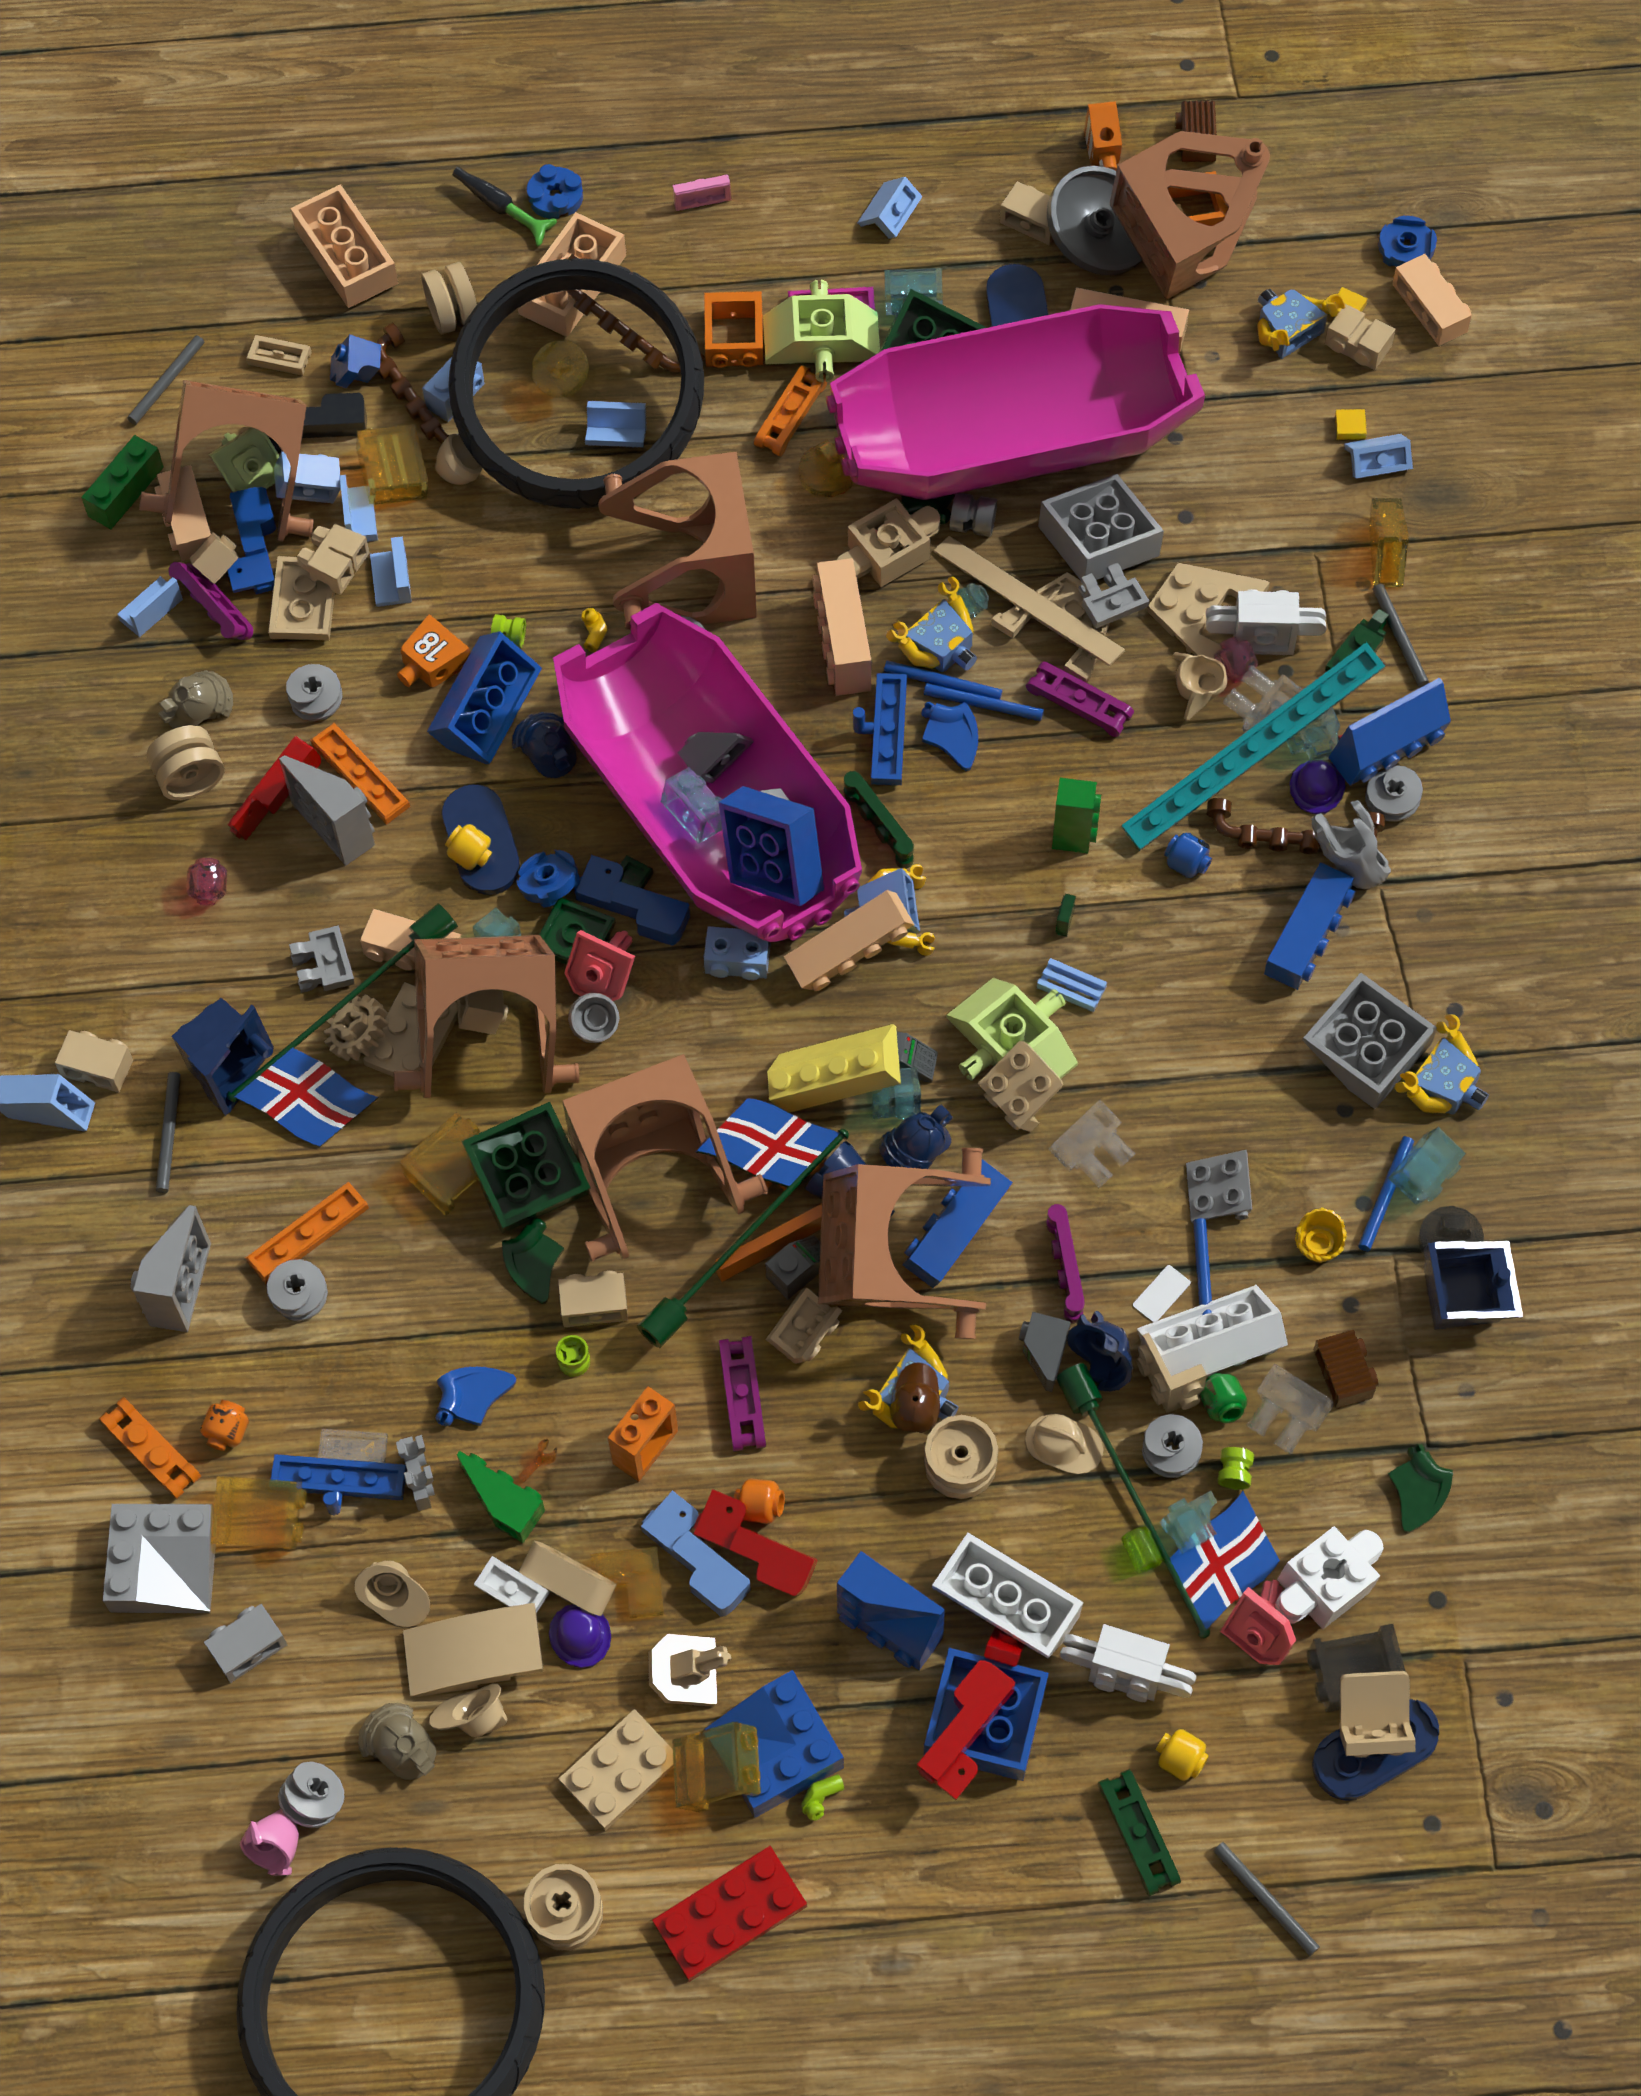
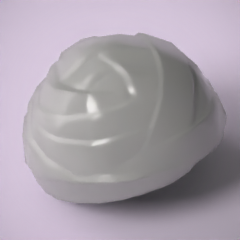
[568,993,620,1043]

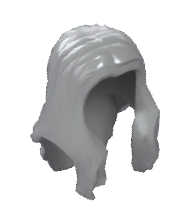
[1311,800,1391,889]

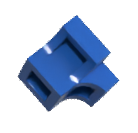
[330,334,381,388]

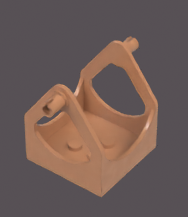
[1109,131,1270,300]
[139,380,314,542]
[598,452,757,630]
[393,935,579,1098]
[562,1054,768,1262]
[818,1148,991,1339]

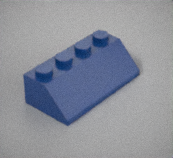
[427,631,542,764]
[1328,678,1451,785]

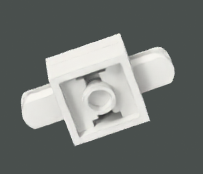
[1206,589,1326,655]
[1275,1526,1383,1629]
[1060,1624,1196,1702]

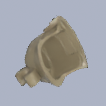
[158,670,233,729]
[358,1703,436,1780]

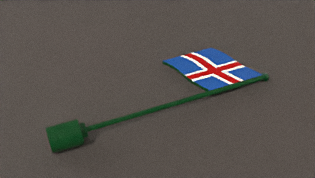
[227,903,458,1147]
[637,1098,849,1348]
[1056,1363,1280,1639]

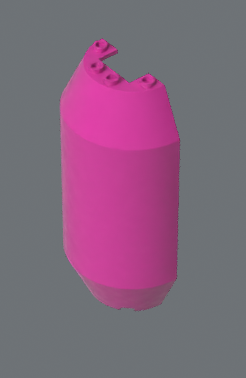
[826,304,1205,500]
[553,603,862,942]

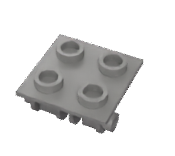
[1186,1150,1252,1223]

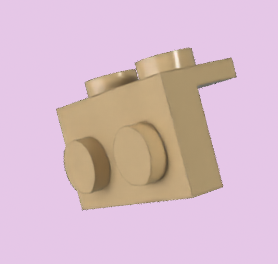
[766,1288,842,1364]

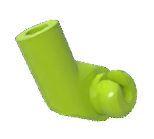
[801,1774,844,1820]

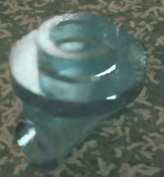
[957,583,989,619]

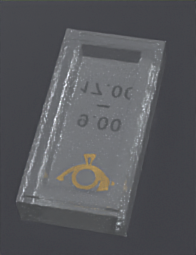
[318,1429,388,1463]

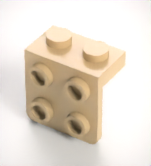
[978,1041,1063,1132]
[1136,1333,1207,1413]
[1340,1671,1415,1758]

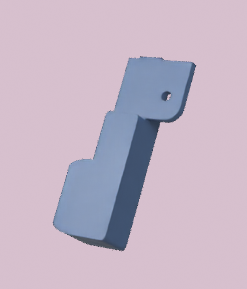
[641,1490,751,1616]

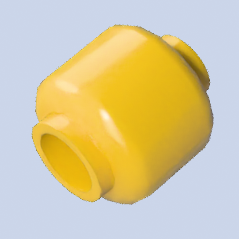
[445,824,493,870]
[1156,1729,1209,1781]

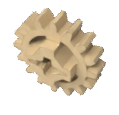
[324,994,389,1061]

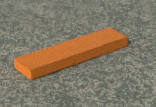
[310,723,410,825]
[246,1182,369,1285]
[715,1204,822,1282]

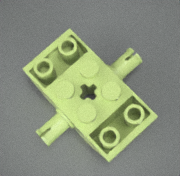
[763,280,880,382]
[946,978,1078,1081]

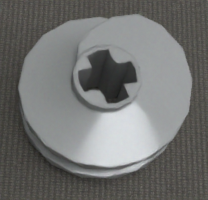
[286,664,343,721]
[1365,765,1423,821]
[267,1259,328,1322]
[1142,1414,1203,1478]
[278,1762,344,1828]

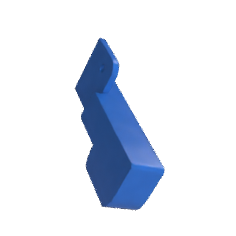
[228,487,276,594]
[574,855,690,946]

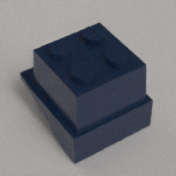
[171,998,274,1116]
[1423,1241,1523,1330]

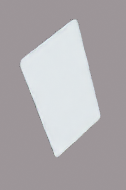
[1133,1265,1191,1322]

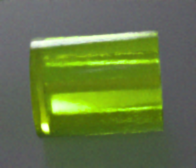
[1121,1526,1163,1573]

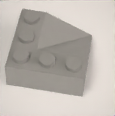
[1038,474,1164,580]
[279,755,375,866]
[1303,973,1437,1109]
[131,1205,211,1332]
[103,1504,218,1613]

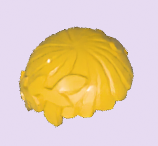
[1295,1207,1347,1263]

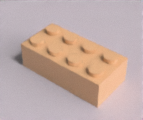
[290,184,398,308]
[518,212,626,337]
[812,558,871,696]

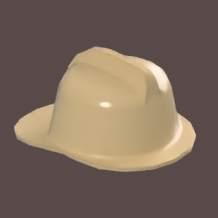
[1025,1414,1104,1475]
[355,1561,430,1627]
[429,1684,507,1737]

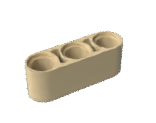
[519,1541,617,1616]

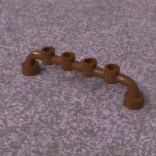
[566,254,705,373]
[377,322,458,444]
[1206,798,1385,854]

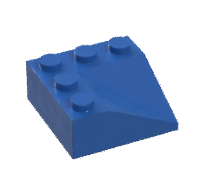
[718,786,824,906]
[837,1551,945,1670]
[923,1648,1049,1781]
[704,1670,844,1818]

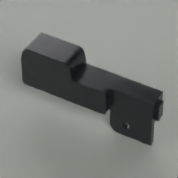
[267,393,367,453]

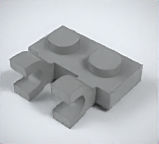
[1078,562,1150,629]
[289,925,355,993]
[396,1435,435,1511]

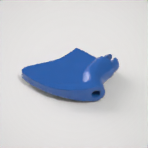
[921,702,978,771]
[435,1367,516,1426]

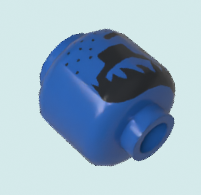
[1164,833,1212,878]

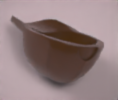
[890,1363,940,1433]

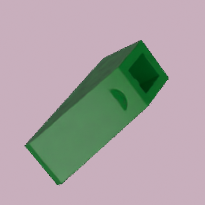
[457,1451,545,1543]

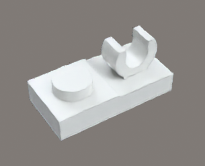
[474,1556,550,1613]

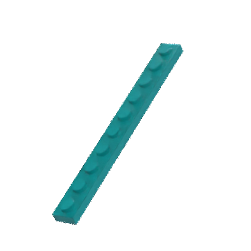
[1121,642,1385,851]

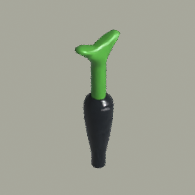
[452,167,557,247]

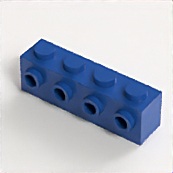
[1264,862,1356,990]
[902,1159,1013,1288]

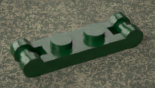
[844,771,914,869]
[1098,1769,1181,1896]

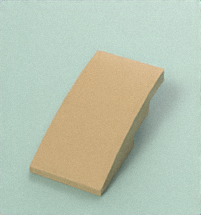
[403,1603,543,1698]

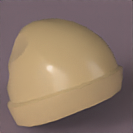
[435,433,482,485]

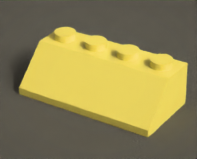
[767,1024,901,1113]

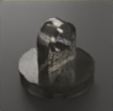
[1418,1206,1484,1254]

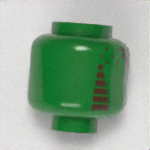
[1199,1373,1248,1423]

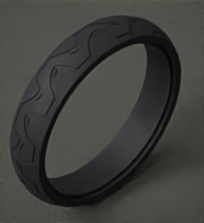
[448,258,704,509]
[236,1847,545,2096]

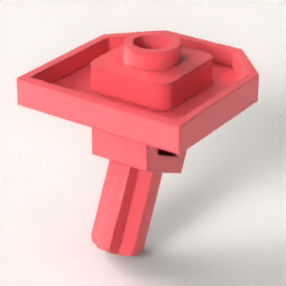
[564,930,635,1001]
[1220,1580,1296,1665]

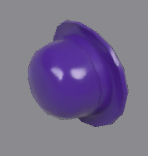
[1290,760,1345,814]
[549,1604,611,1668]

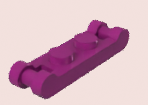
[168,562,253,640]
[1025,662,1134,737]
[1046,1204,1085,1323]
[719,1336,766,1452]

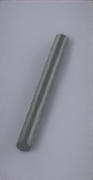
[127,335,205,425]
[1372,584,1429,688]
[156,1072,181,1193]
[1213,1842,1320,1956]

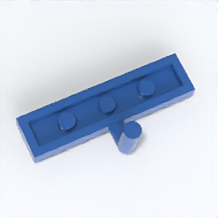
[853,673,907,785]
[270,1454,407,1516]

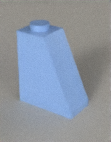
[0,1074,95,1131]

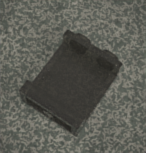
[1307,1624,1406,1713]

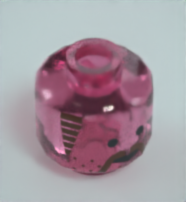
[1214,636,1258,683]
[187,858,227,906]

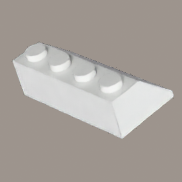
[1137,1285,1288,1377]
[932,1533,1083,1658]

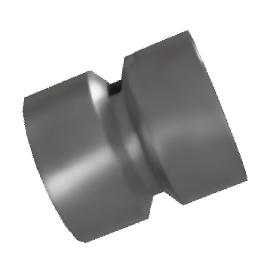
[950,493,997,537]

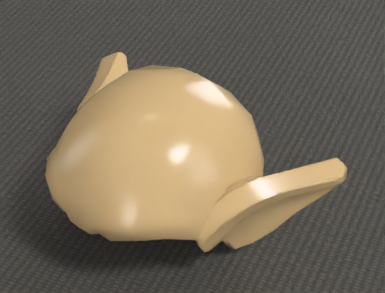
[1173,652,1227,720]

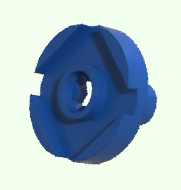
[527,164,583,219]
[1378,216,1437,267]
[517,850,581,907]

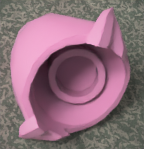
[240,1809,299,1876]

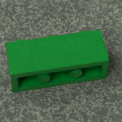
[81,435,164,530]
[1052,777,1102,853]

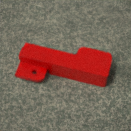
[227,736,321,840]
[693,1489,818,1596]
[917,1660,1015,1800]

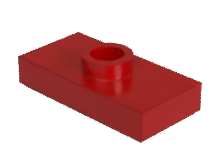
[984,1627,1026,1667]

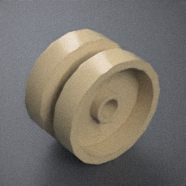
[421,262,477,335]
[146,725,225,801]
[924,1415,998,1499]
[524,1864,603,1951]

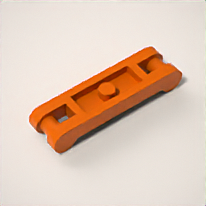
[754,365,828,457]
[99,1397,202,1499]

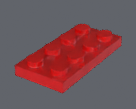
[652,1845,807,1982]

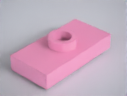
[673,175,731,211]

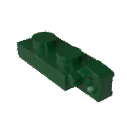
[1325,609,1389,671]

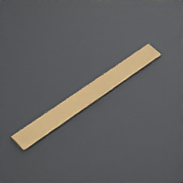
[933,536,1125,666]

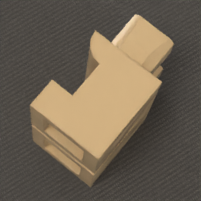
[297,524,369,595]

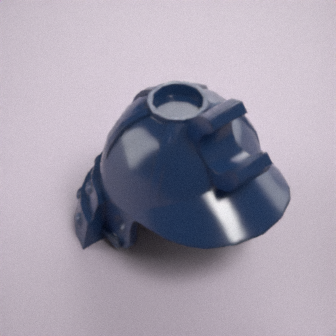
[512,712,577,778]
[879,1104,954,1178]
[1067,1311,1134,1392]

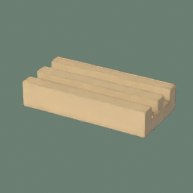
[247,335,312,376]

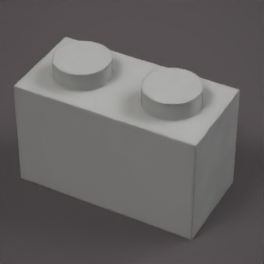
[204,1604,287,1683]

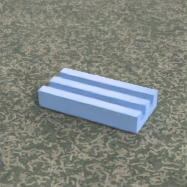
[1037,958,1107,1012]

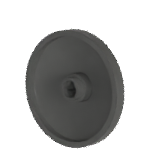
[1047,166,1142,275]

